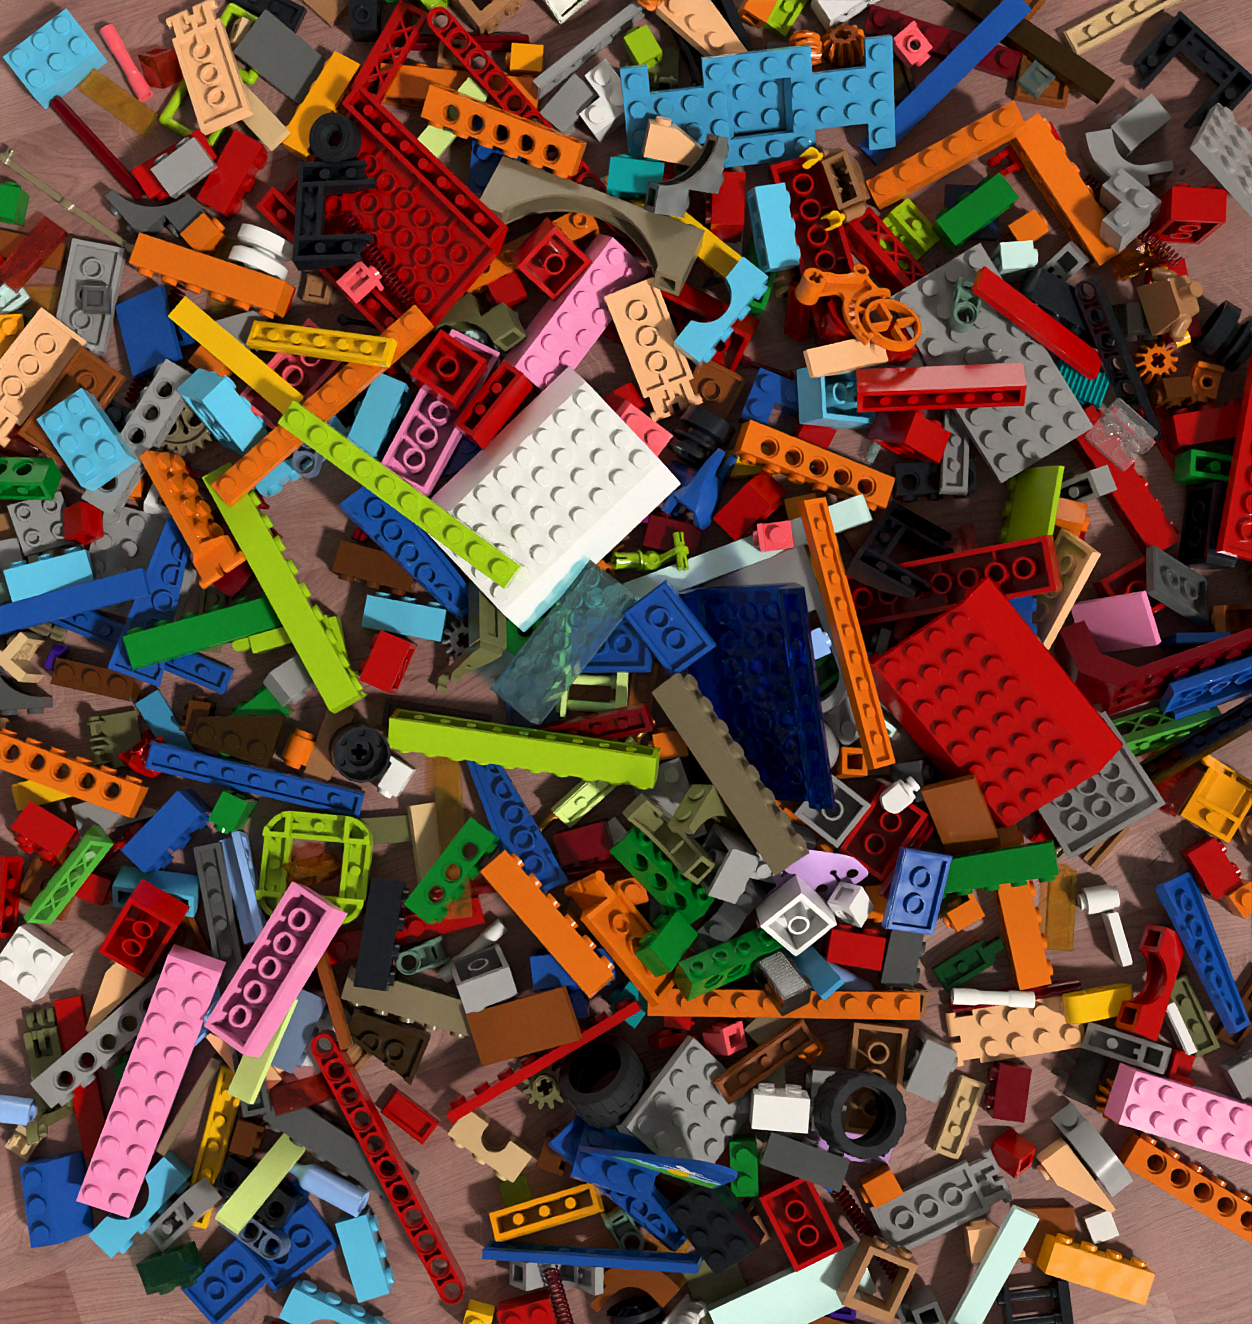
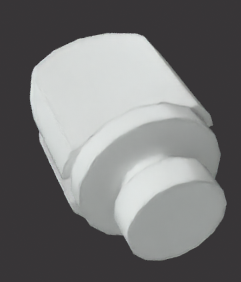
[879,776,920,814]

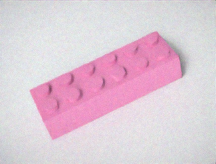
[503,234,648,394]
[381,329,501,498]
[204,881,348,1058]
[1104,1062,1252,1164]

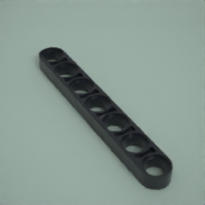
[1075,276,1162,450]

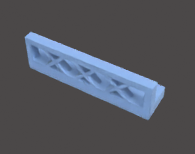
[219,831,268,945]

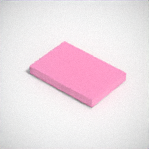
[1071,591,1161,653]

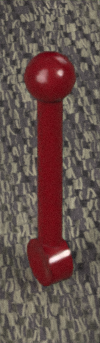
[741,357,794,380]

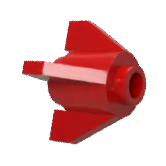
[117,729,167,779]

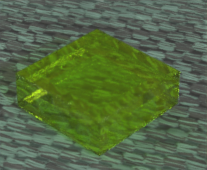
[499,1173,533,1208]

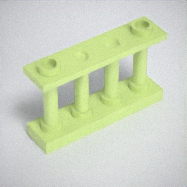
[556,610,629,719]

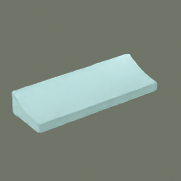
[707,1238,877,1324]

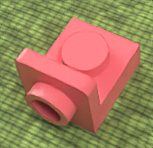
[336,261,384,304]
[753,520,794,553]

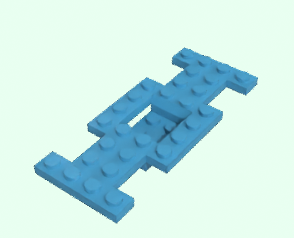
[620,35,896,168]

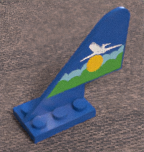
[569,1122,738,1202]

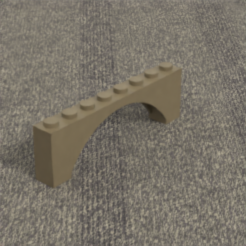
[480,156,705,296]

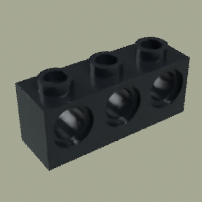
[350,0,382,42]
[891,458,978,503]
[212,1154,304,1229]

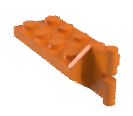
[139,450,246,589]
[564,871,680,1007]

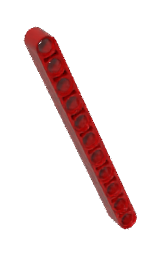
[427,6,629,239]
[310,1029,467,1304]

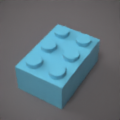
[3,9,108,110]
[797,367,877,430]
[176,368,269,456]
[344,374,413,462]
[36,388,138,492]

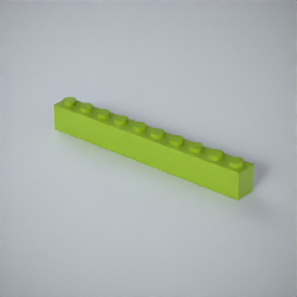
[278,400,523,589]
[202,462,364,714]
[388,709,661,790]

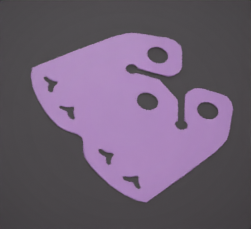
[766,849,868,920]

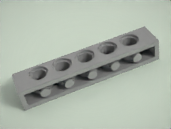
[81,359,192,518]
[30,973,161,1108]

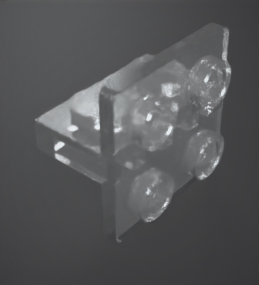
[1084,398,1158,472]

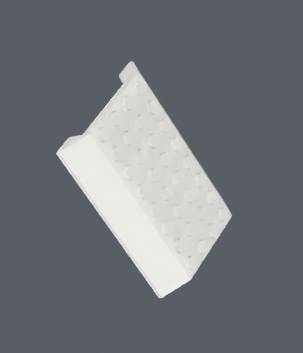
[429,366,681,632]

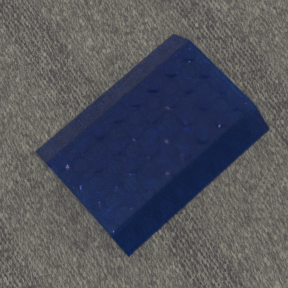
[677,582,836,809]

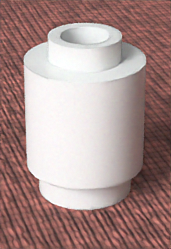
[1077,884,1120,915]

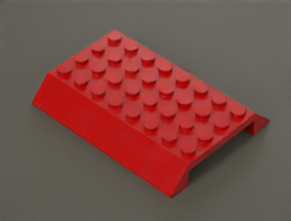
[256,82,508,339]
[868,575,1123,828]

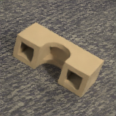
[448,1108,534,1183]

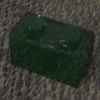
[136,1241,205,1295]

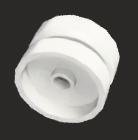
[227,223,293,281]

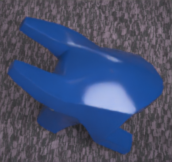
[661,448,738,530]

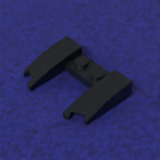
[1132,11,1252,129]
[292,160,377,271]
[845,501,954,599]

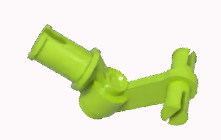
[612,532,689,575]

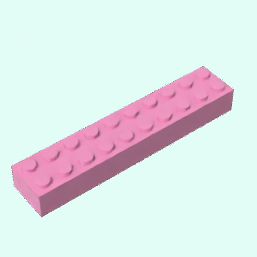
[76,944,226,1218]

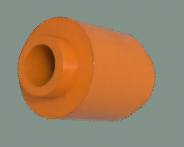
[281,728,315,769]

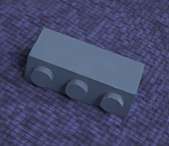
[271,983,329,1074]

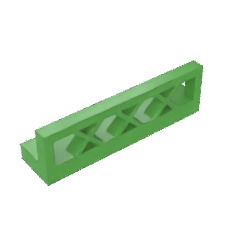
[1111,706,1222,757]
[23,825,114,925]

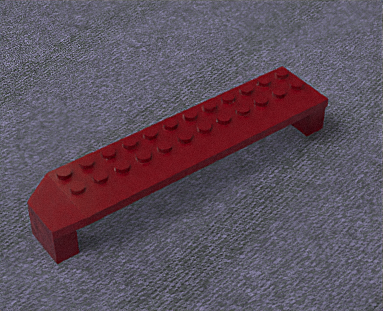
[1053,620,1252,715]

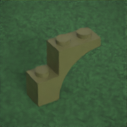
[432,292,527,352]
[668,784,743,834]
[622,793,717,885]

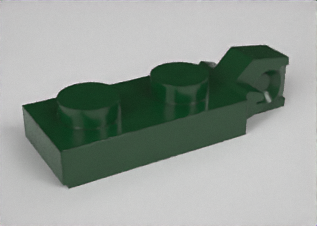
[931,936,1006,993]

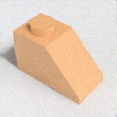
[963,1217,1026,1263]

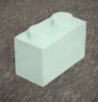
[989,240,1038,282]

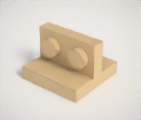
[0,632,46,683]

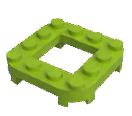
[256,811,373,925]

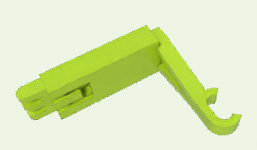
[232,615,368,699]

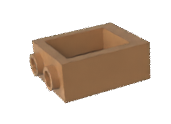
[836,1234,918,1324]

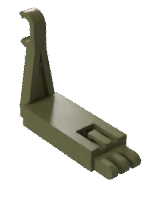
[435,577,507,693]
[23,1007,74,1143]

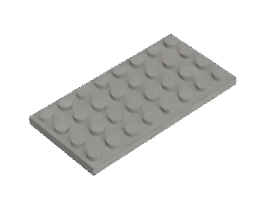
[889,243,1094,484]

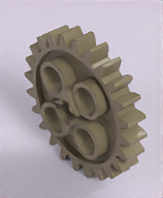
[136,369,214,456]

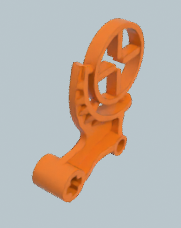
[795,264,922,352]

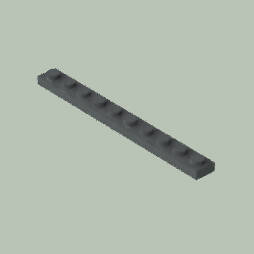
[193,842,272,1118]

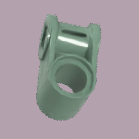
[948,276,982,333]
[396,935,451,975]
[601,1206,644,1250]

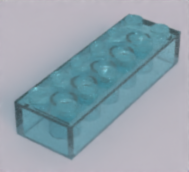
[490,560,639,725]

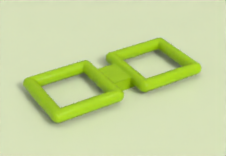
[159,3,259,149]

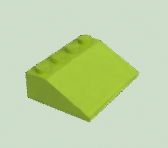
[998,465,1064,544]

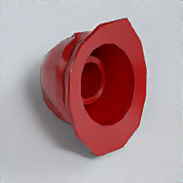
[819,298,874,345]

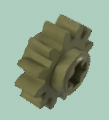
[522,1063,564,1109]

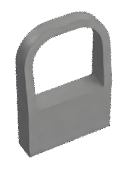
[704,544,848,724]

